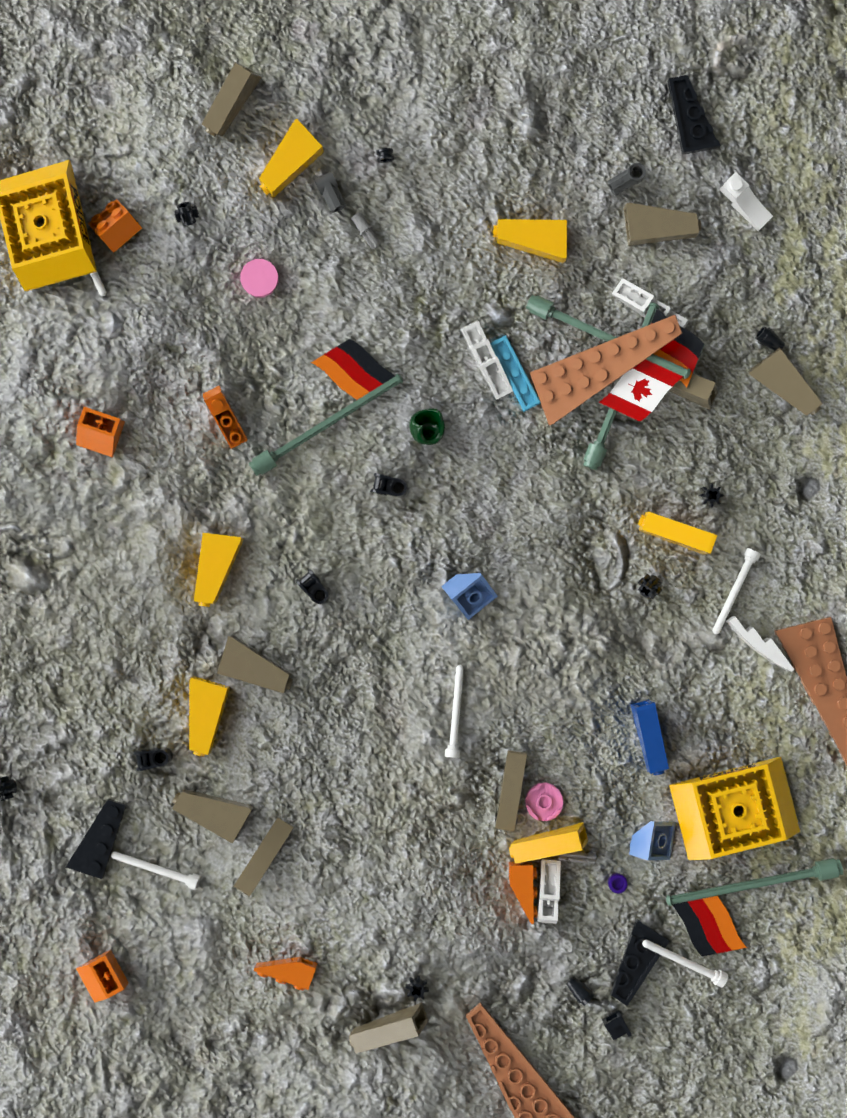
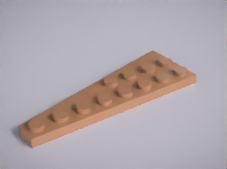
[530,315,682,425]
[775,617,847,766]
[466,1002,576,1118]

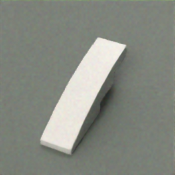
[612,278,688,328]
[461,320,513,400]
[726,616,795,672]

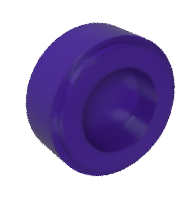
[608,873,628,894]

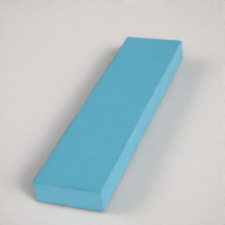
[490,335,541,412]

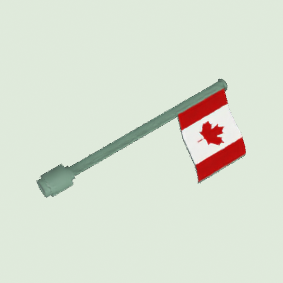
[526,295,691,422]

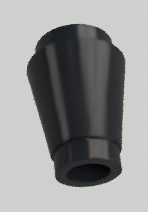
[755,326,785,351]
[566,976,594,1006]

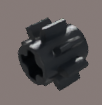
[174,202,199,226]
[698,484,724,508]
[638,574,662,599]
[0,776,17,801]
[405,975,429,1001]

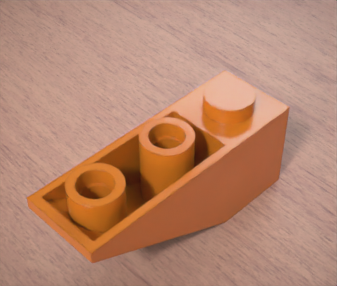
[203,385,248,449]
[509,862,537,924]
[254,957,317,991]

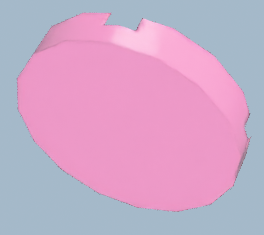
[240,259,279,298]
[525,782,563,821]

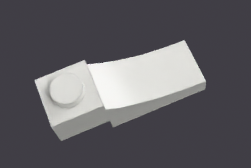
[719,172,773,231]
[537,859,561,924]

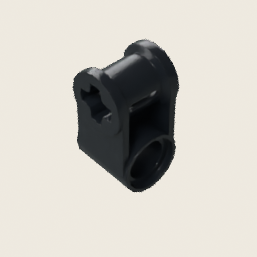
[370,473,408,498]
[295,569,330,604]
[133,747,173,771]

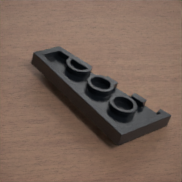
[667,75,721,155]
[65,799,127,879]
[610,918,670,1006]

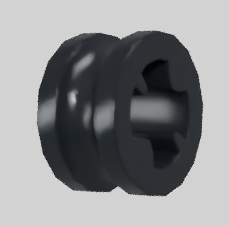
[376,148,394,163]

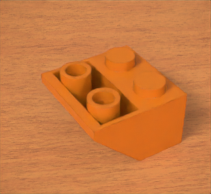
[88,199,142,253]
[76,407,125,457]
[76,949,129,1003]

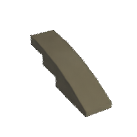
[495,750,527,831]
[233,817,294,897]

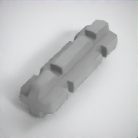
[558,851,596,864]

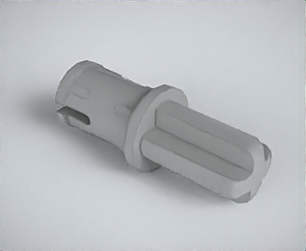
[351,212,381,249]

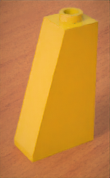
[259,119,324,198]
[493,219,567,263]
[638,512,717,555]
[194,533,243,607]
[189,676,230,757]
[509,822,588,864]

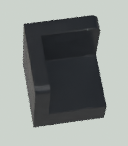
[602,1010,632,1040]

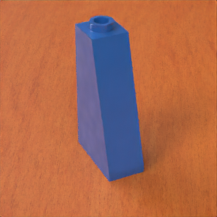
[630,700,669,775]

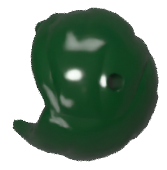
[409,408,445,445]

